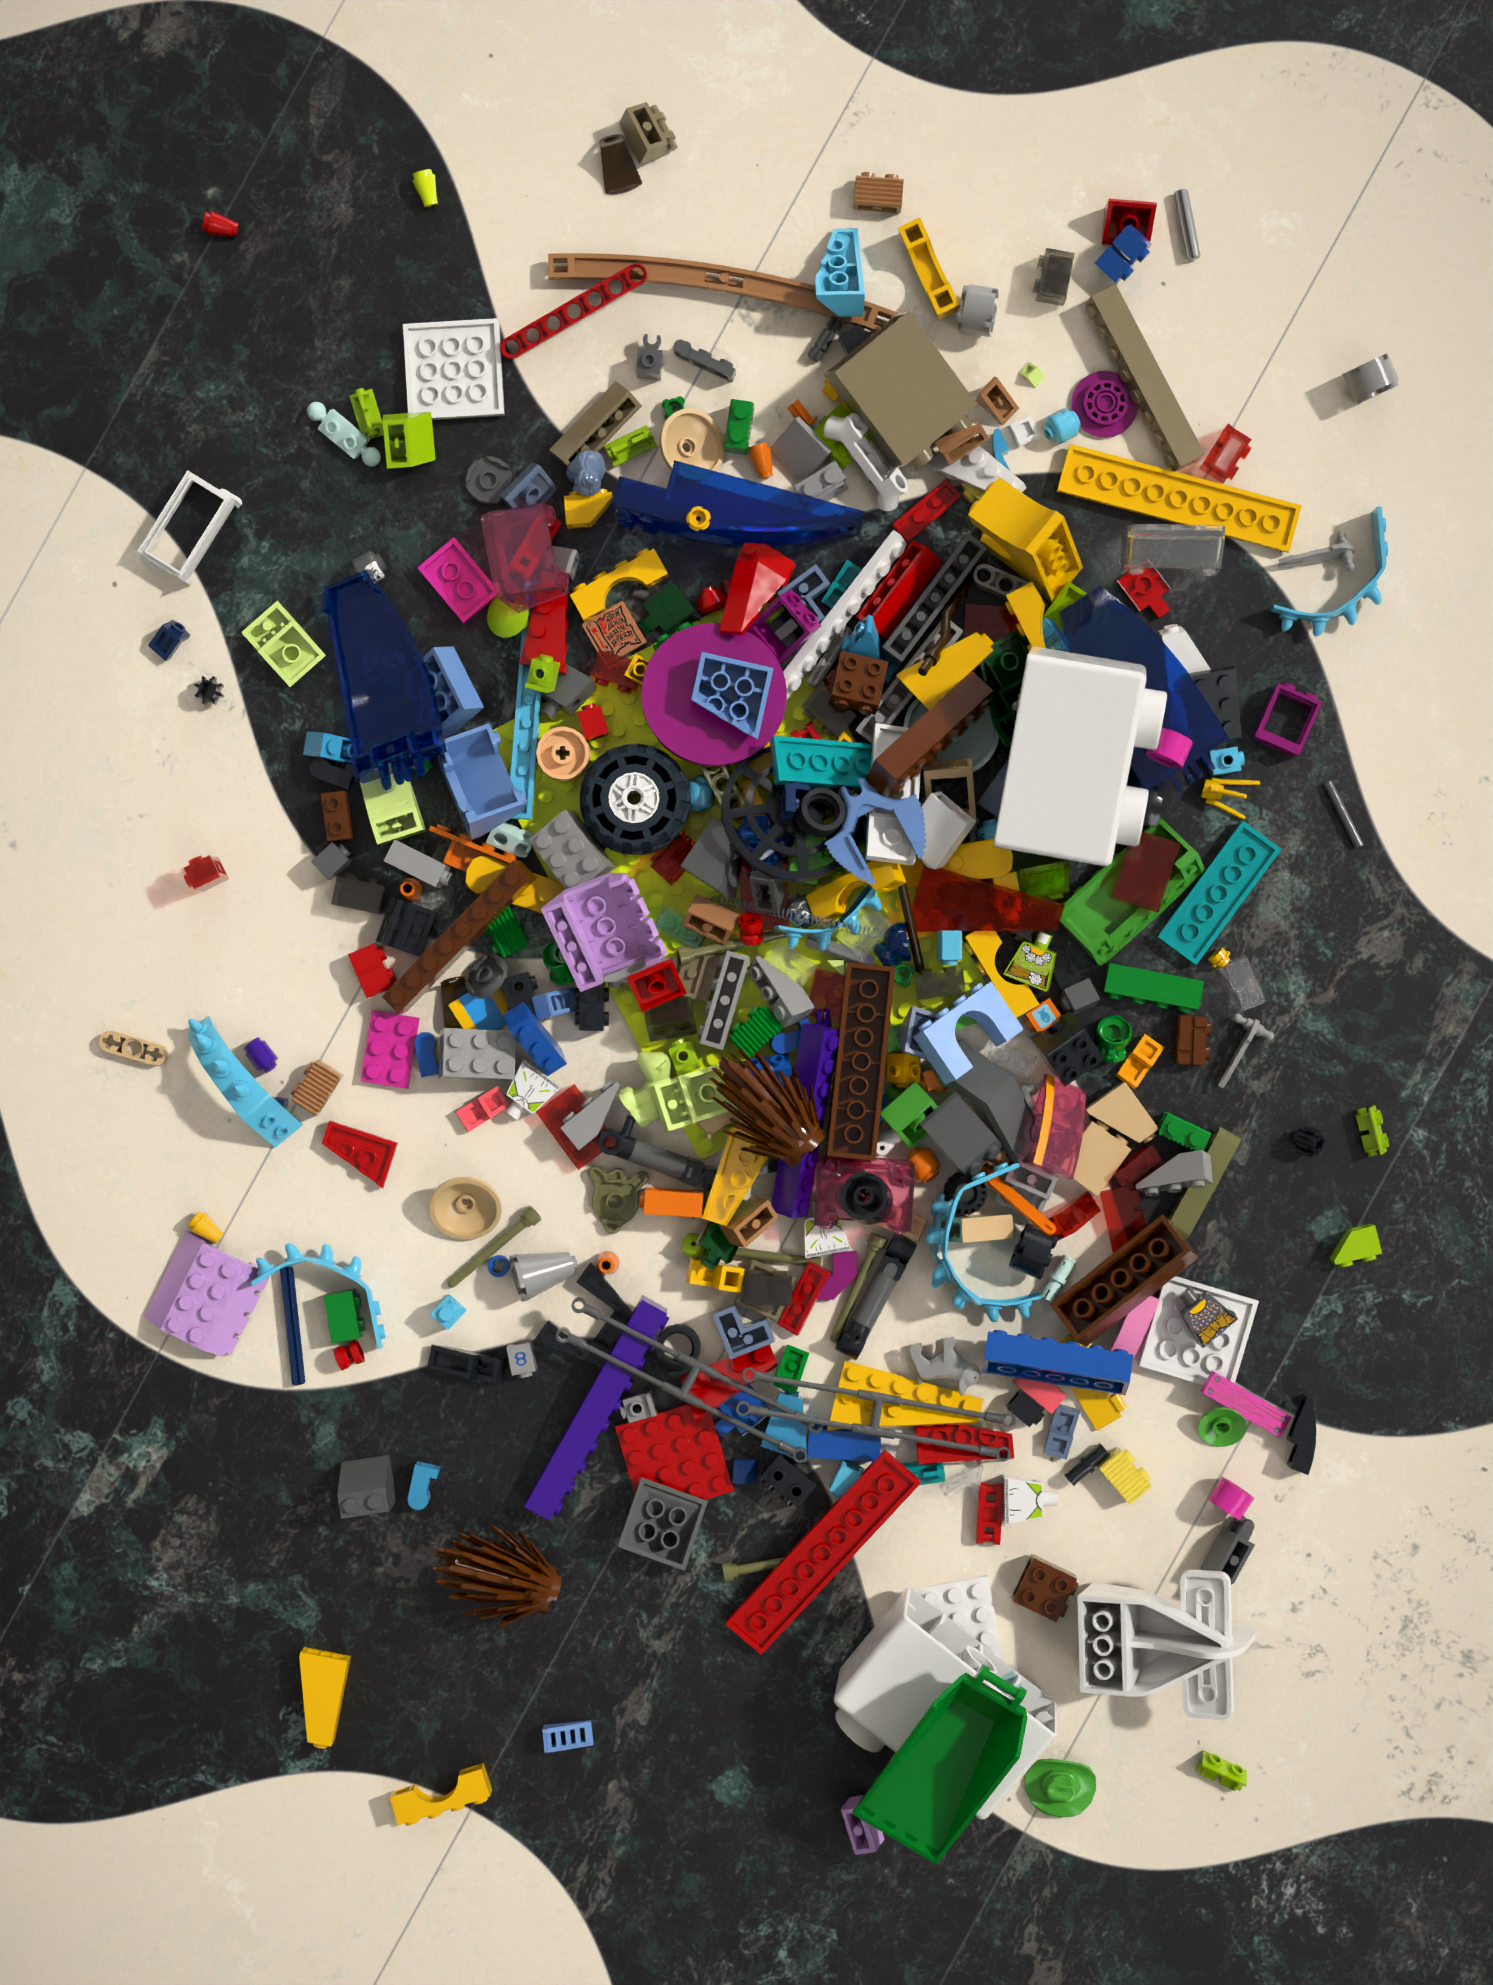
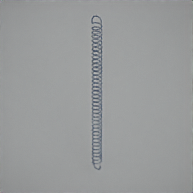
[711,894,882,938]

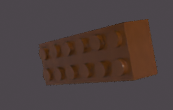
[866,671,993,798]
[1050,1214,1199,1347]

